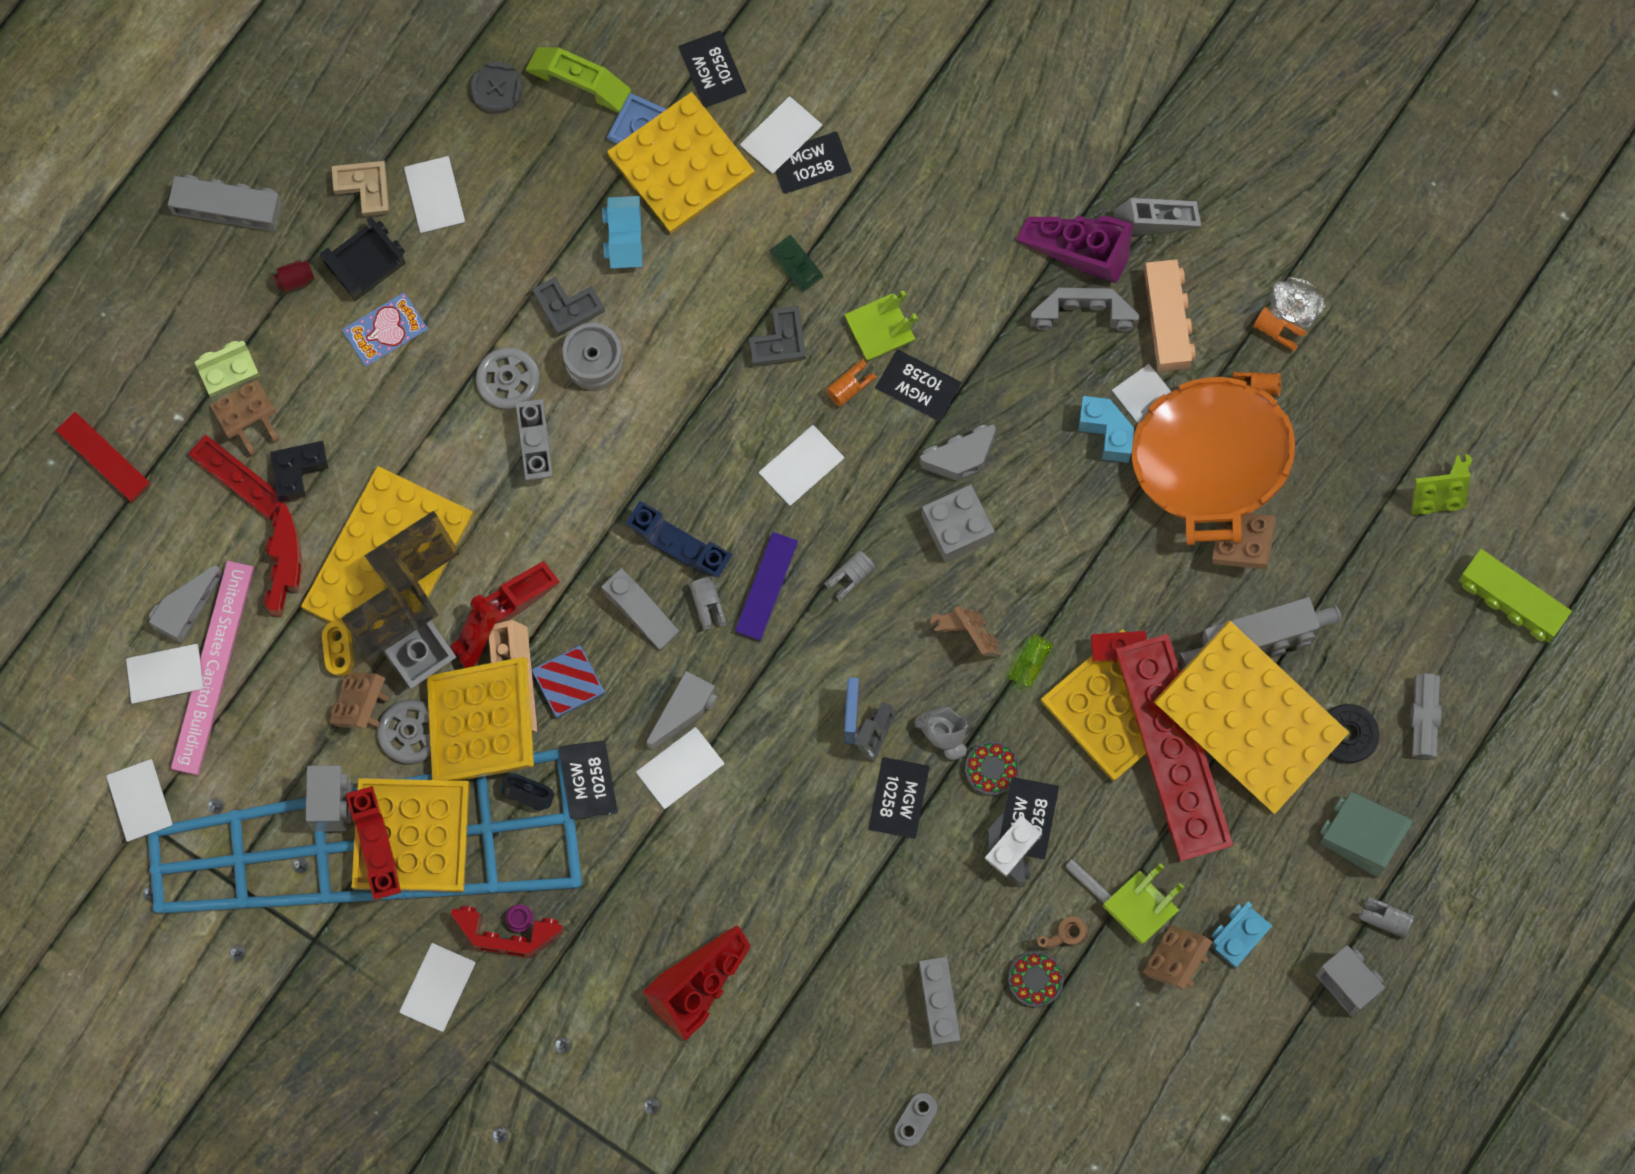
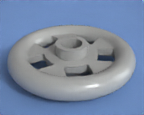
[476,347,540,409]
[377,700,431,764]

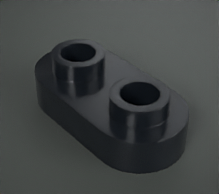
[499,773,554,810]

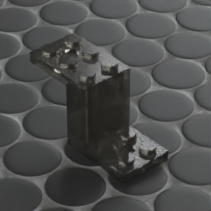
[341,511,460,661]

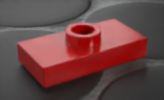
[1090,631,1147,663]

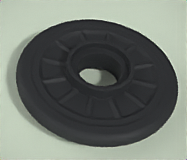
[1328,704,1379,763]

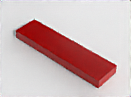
[56,412,151,503]
[188,434,288,521]

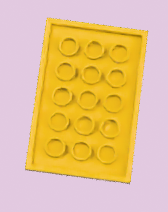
[301,466,474,646]
[1154,620,1349,814]

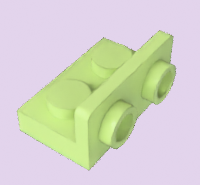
[194,341,260,397]

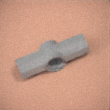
[1410,673,1442,759]

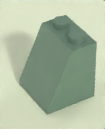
[1320,792,1413,878]

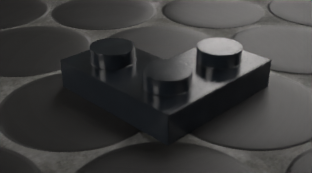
[270,441,329,502]

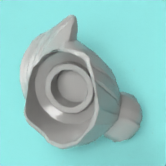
[914,706,968,760]

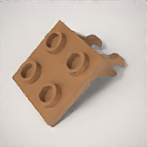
[210,379,279,456]
[930,606,1001,658]

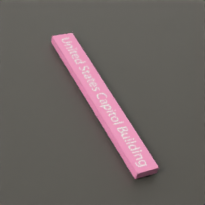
[171,561,255,776]

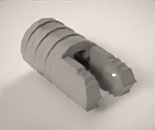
[824,550,876,601]
[689,577,726,630]
[1359,897,1414,939]

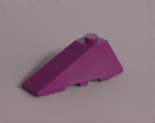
[1016,216,1133,284]

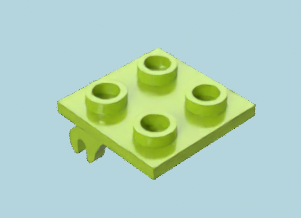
[844,291,919,362]
[1411,454,1472,515]
[1102,863,1184,945]

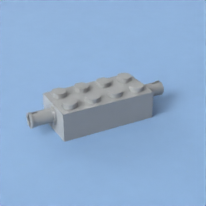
[1179,597,1342,668]

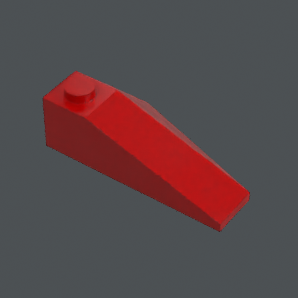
[643,925,751,1040]

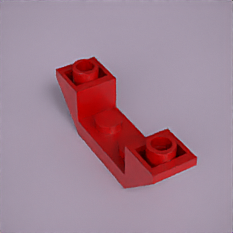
[346,786,402,901]
[451,906,564,958]

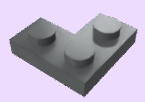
[532,277,605,336]
[749,306,806,366]
[854,702,897,763]

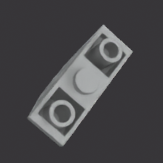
[516,399,553,481]
[919,424,996,481]

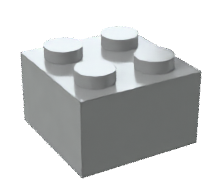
[921,485,995,563]
[376,611,456,689]
[306,766,353,832]
[1315,945,1385,1018]

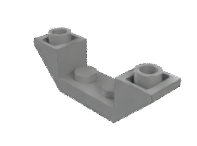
[1030,288,1139,331]

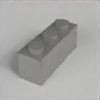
[919,957,960,1049]

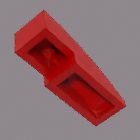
[486,561,560,624]

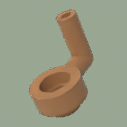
[1037,916,1088,950]

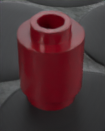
[273,260,315,293]

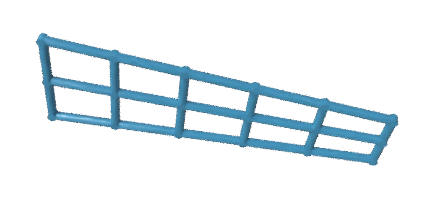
[148,748,582,914]

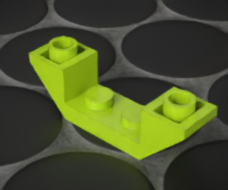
[526,47,631,113]

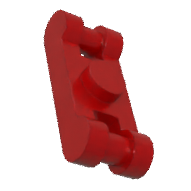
[450,595,499,668]

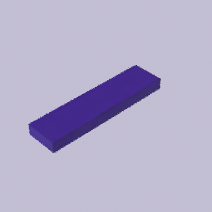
[735,532,798,642]

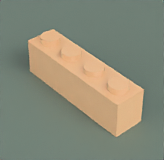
[1144,259,1196,372]
[489,620,537,733]

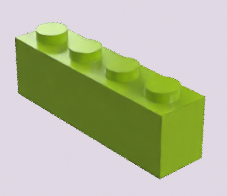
[1459,549,1572,643]

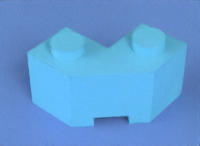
[602,196,643,268]
[1078,396,1134,463]

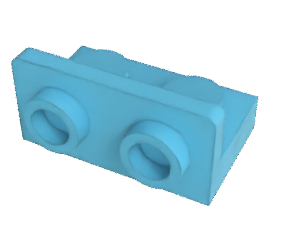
[1210,901,1272,969]

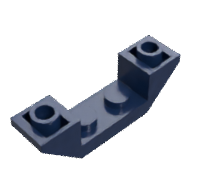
[626,501,733,579]

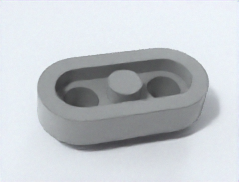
[894,1093,937,1147]

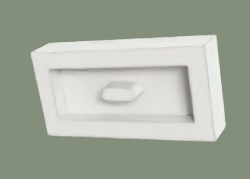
[985,816,1042,877]

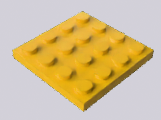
[607,92,755,235]
[1041,629,1146,782]
[427,657,534,781]
[352,778,470,892]

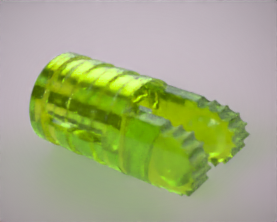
[1010,634,1054,687]

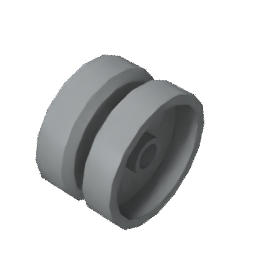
[562,322,624,390]

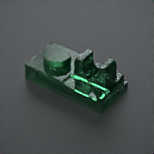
[770,235,823,293]

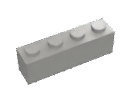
[168,175,282,232]

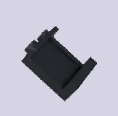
[320,216,406,301]

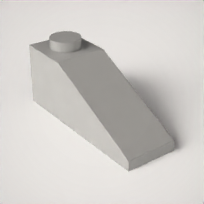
[1114,198,1201,236]
[149,565,223,644]
[602,568,680,651]
[646,671,718,750]

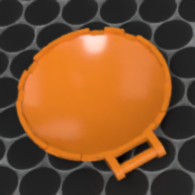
[1131,377,1295,545]

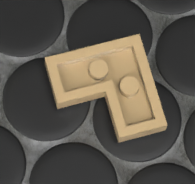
[332,161,390,217]

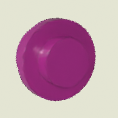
[506,905,534,933]

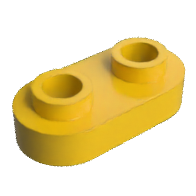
[322,621,354,677]

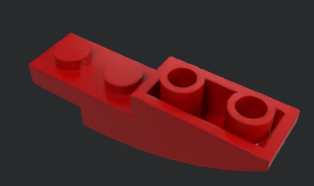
[265,504,302,618]

